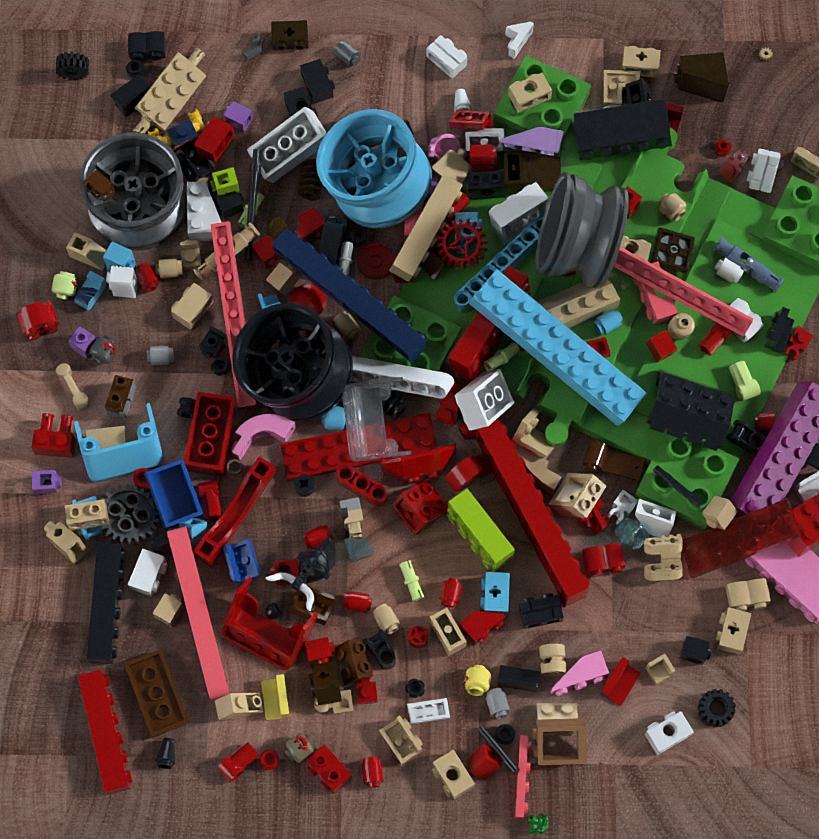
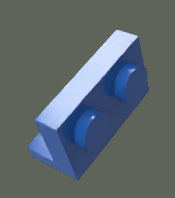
[223,539,262,584]

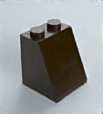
[673,52,729,102]

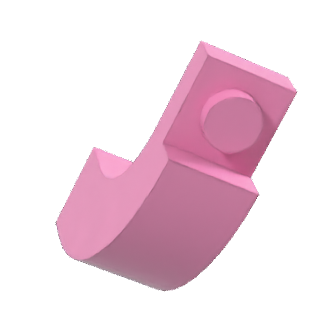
[231,414,295,461]

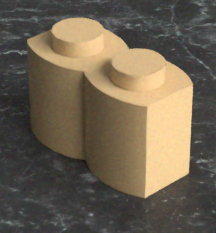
[725,578,771,611]

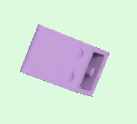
[500,127,564,156]

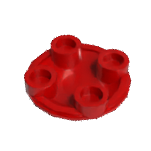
[289,284,327,315]

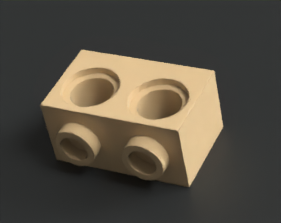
[65,499,109,530]

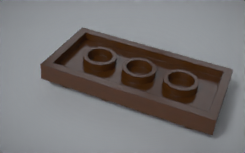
[124,648,189,738]

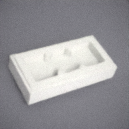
[407,698,450,725]

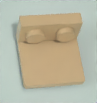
[512,408,555,459]

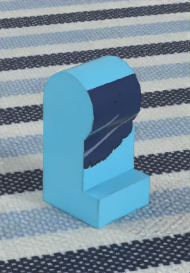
[74,271,107,310]

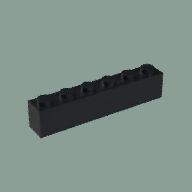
[87,543,126,664]

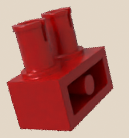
[31,413,76,458]

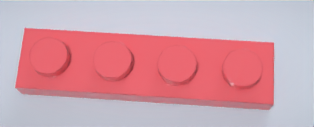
[514,735,532,820]

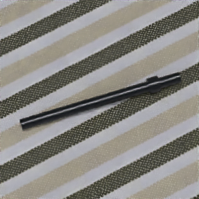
[244,149,261,261]

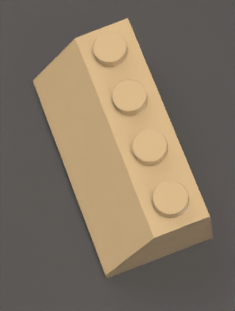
[537,279,620,328]

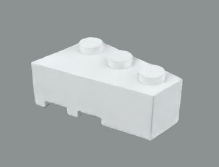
[187,181,221,242]

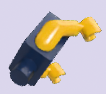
[148,109,205,153]

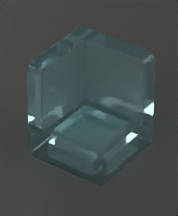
[344,537,373,562]

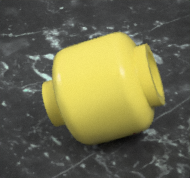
[464,665,491,696]

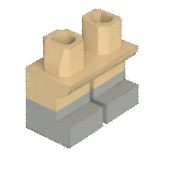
[340,497,364,540]

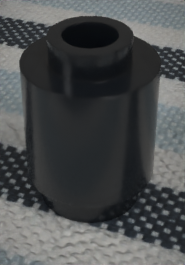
[150,528,173,555]

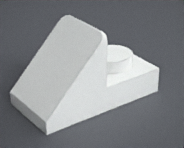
[505,22,534,59]

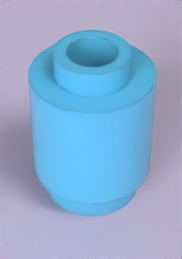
[593,309,623,335]

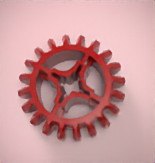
[437,218,488,270]

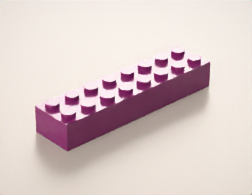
[730,381,819,531]

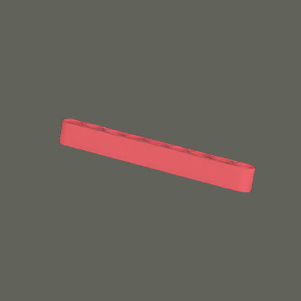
[167,526,230,701]

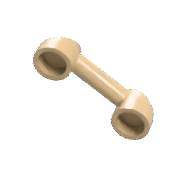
[56,363,90,411]

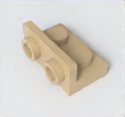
[790,147,819,179]

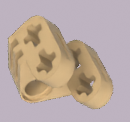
[644,534,683,581]

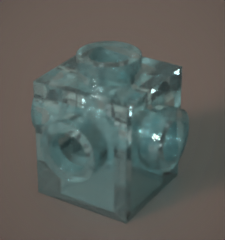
[614,517,650,550]

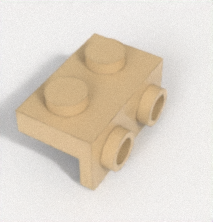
[536,703,578,735]
[379,715,423,765]

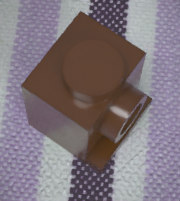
[83,170,115,202]

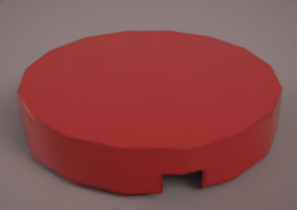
[357,243,394,279]

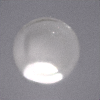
[364,464,384,482]

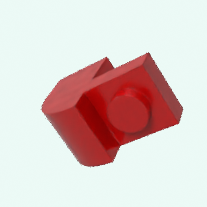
[435,380,467,426]
[444,455,491,493]

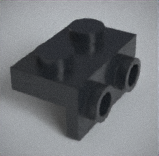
[764,307,794,353]

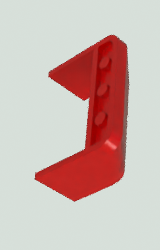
[222,577,318,670]

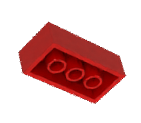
[184,392,237,477]
[774,493,819,557]

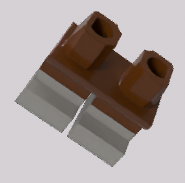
[105,375,136,419]

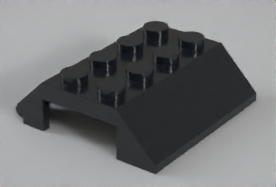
[647,369,735,451]

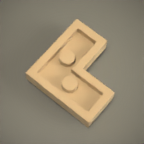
[603,70,640,106]

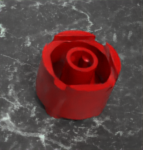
[15,301,59,341]

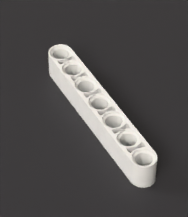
[351,356,454,399]

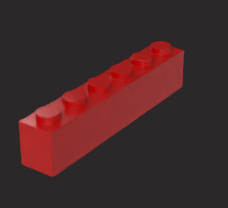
[78,669,133,795]

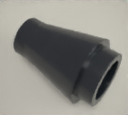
[155,738,175,769]

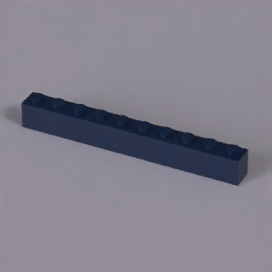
[271,228,427,363]

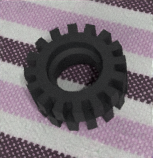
[56,52,89,80]
[698,689,736,727]

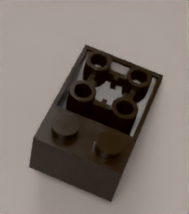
[504,150,561,195]

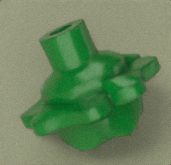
[528,813,548,835]

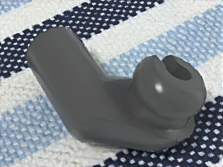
[243,35,263,61]

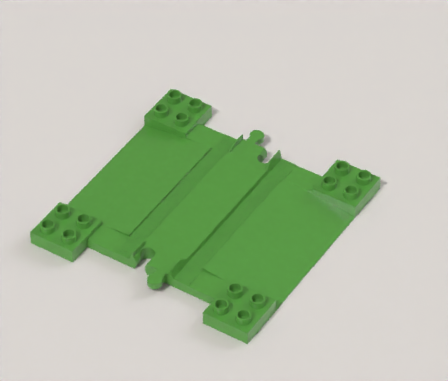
[360,55,819,531]

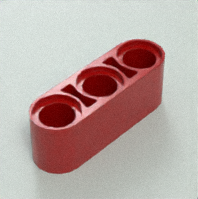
[337,465,387,506]

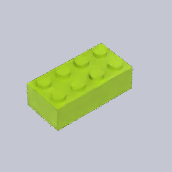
[447,488,515,572]

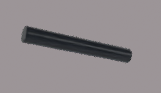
[653,465,703,508]
[478,726,520,775]

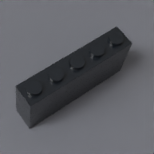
[573,99,672,161]

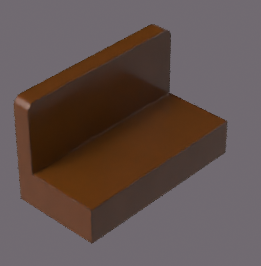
[419,241,455,279]

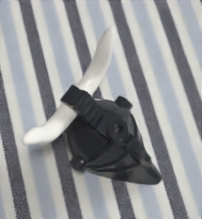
[266,537,336,611]

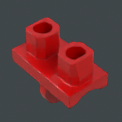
[578,498,612,536]

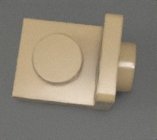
[179,239,201,270]

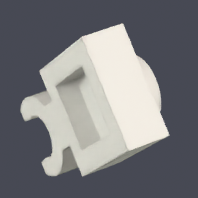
[607,490,638,525]

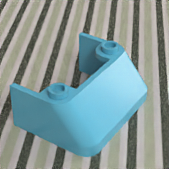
[74,403,164,483]

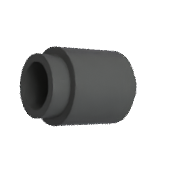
[334,41,361,67]

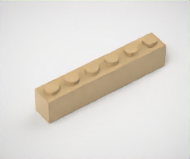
[389,174,463,282]

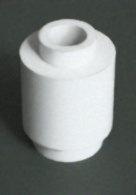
[714,258,744,284]

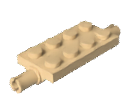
[133,48,207,134]

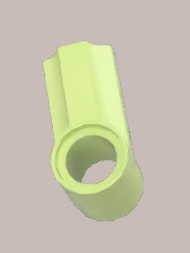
[728,361,761,401]

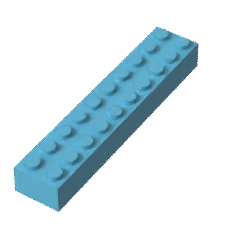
[469,269,646,426]

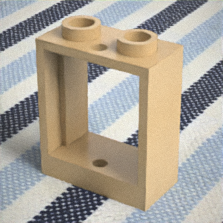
[548,473,606,518]

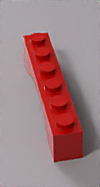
[193,456,276,567]

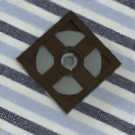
[651,227,695,274]

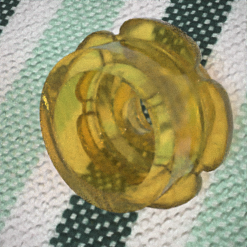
[269,218,287,236]

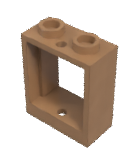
[532,718,587,765]

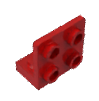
[391,481,448,536]

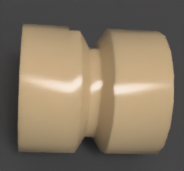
[539,644,567,677]

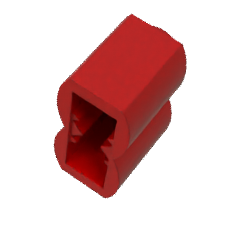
[470,144,498,172]
[582,543,626,577]

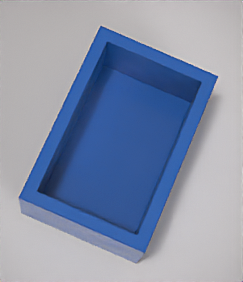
[144,459,203,528]

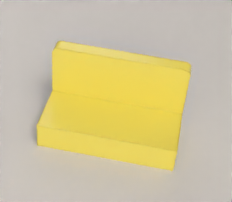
[261,674,290,721]

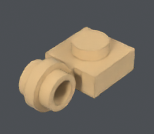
[314,690,354,714]

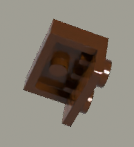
[288,586,336,626]
[335,639,373,686]

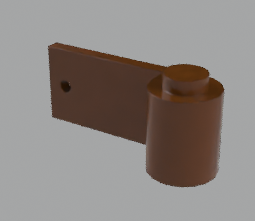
[583,441,645,481]

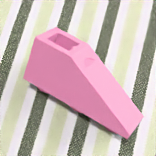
[550,651,609,696]

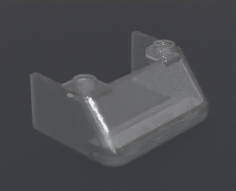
[342,377,412,462]

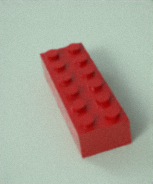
[448,266,531,382]

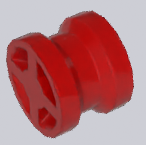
[408,625,428,648]

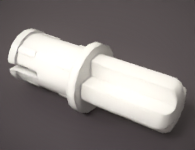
[338,242,353,276]

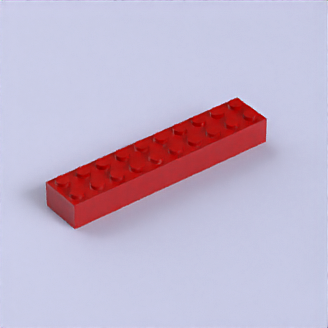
[476,418,590,607]

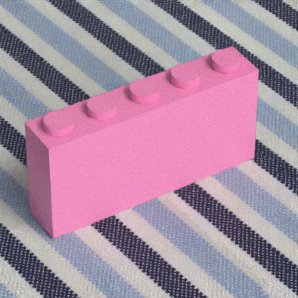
[743,520,819,624]

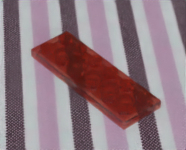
[682,498,801,578]

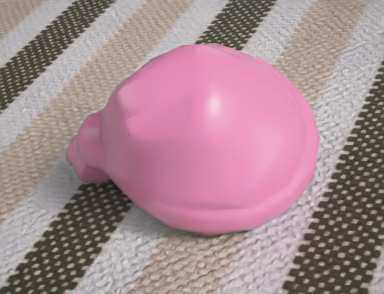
[428,134,460,160]

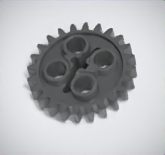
[100,484,160,546]

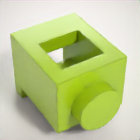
[210,167,240,196]

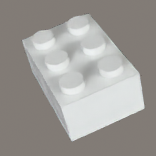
[489,182,549,245]
[455,369,514,431]

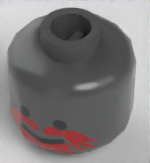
[89,336,117,365]

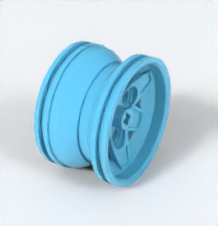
[316,109,432,228]

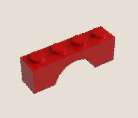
[252,206,325,269]

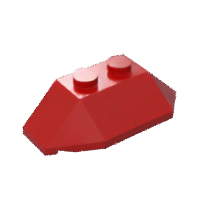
[380,444,457,484]

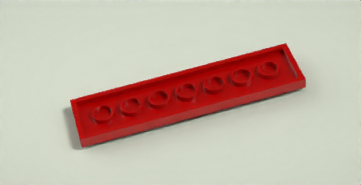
[280,413,438,482]

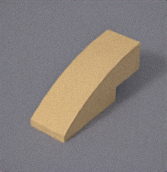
[515,442,562,495]

